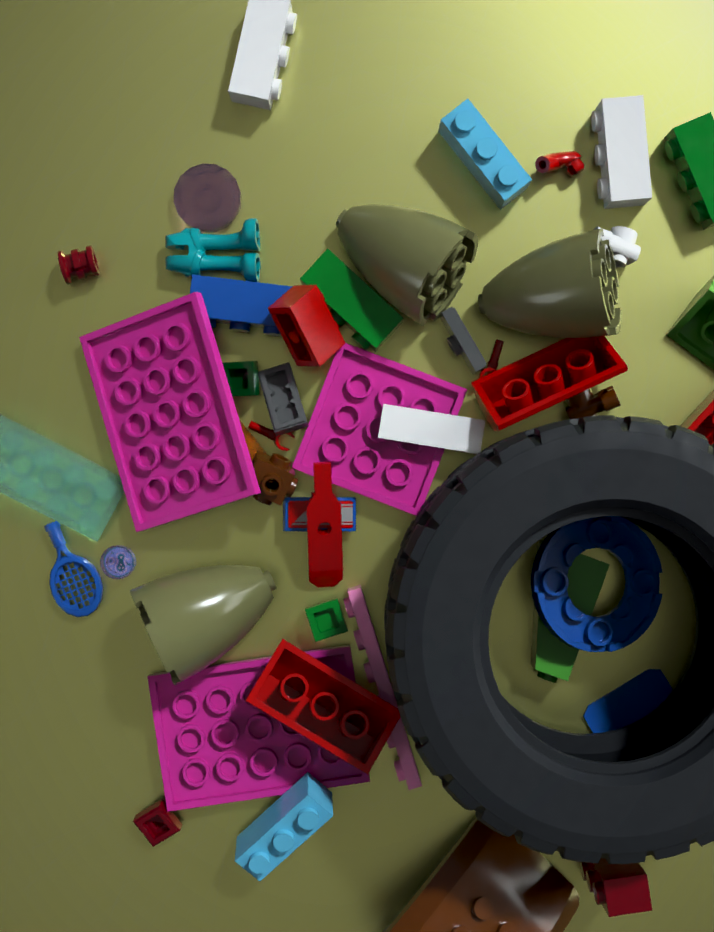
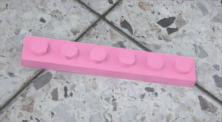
[343,585,422,790]

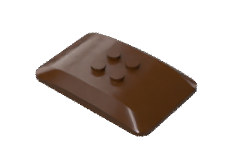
[385,817,579,932]

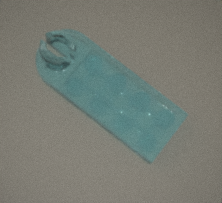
[0,414,124,542]

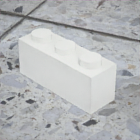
[228,0,297,110]
[591,95,652,209]

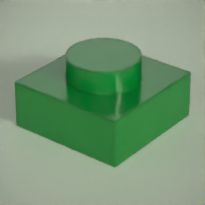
[305,598,348,642]

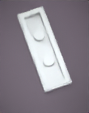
[378,404,486,454]

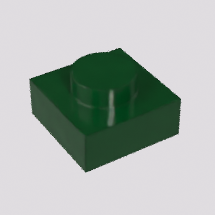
[223,361,259,396]

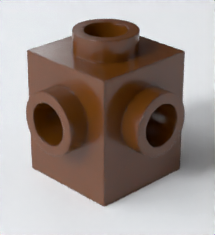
[252,451,298,506]

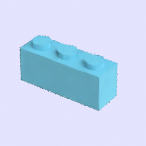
[438,99,532,210]
[235,772,333,881]

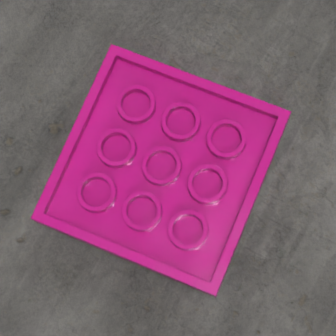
[292,343,468,516]

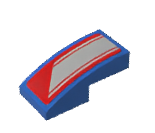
[283,497,356,532]

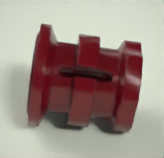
[58,245,100,285]

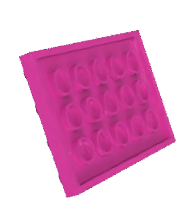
[79,292,261,532]
[147,644,370,812]

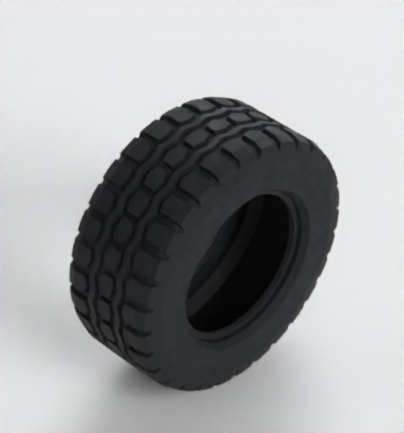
[384,415,714,864]

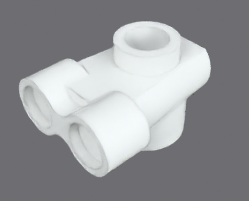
[594,226,641,268]

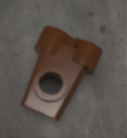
[565,386,621,419]

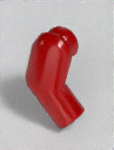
[535,151,584,176]

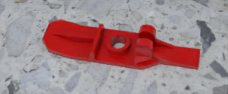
[306,462,343,588]

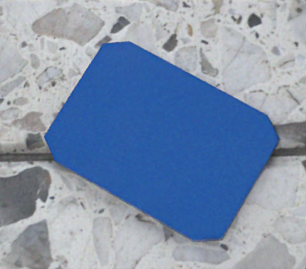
[583,669,673,733]

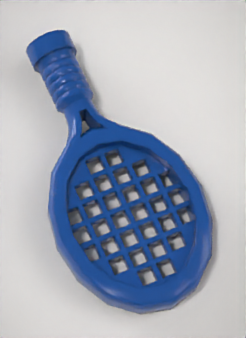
[44,520,103,617]

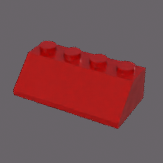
[471,336,628,431]
[245,639,401,774]

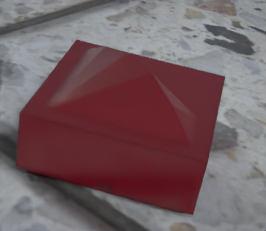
[133,799,182,847]

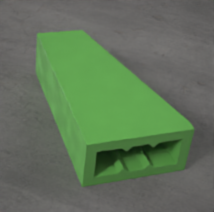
[530,539,610,683]

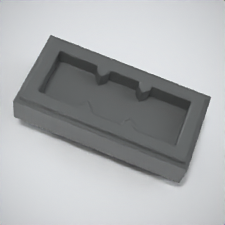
[440,307,487,375]
[258,362,309,436]

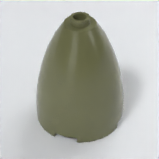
[336,204,478,326]
[478,228,621,338]
[130,565,277,685]

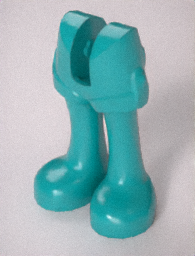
[165,218,261,282]

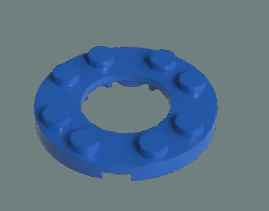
[531,516,663,652]

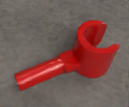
[479,339,504,378]
[248,421,295,451]

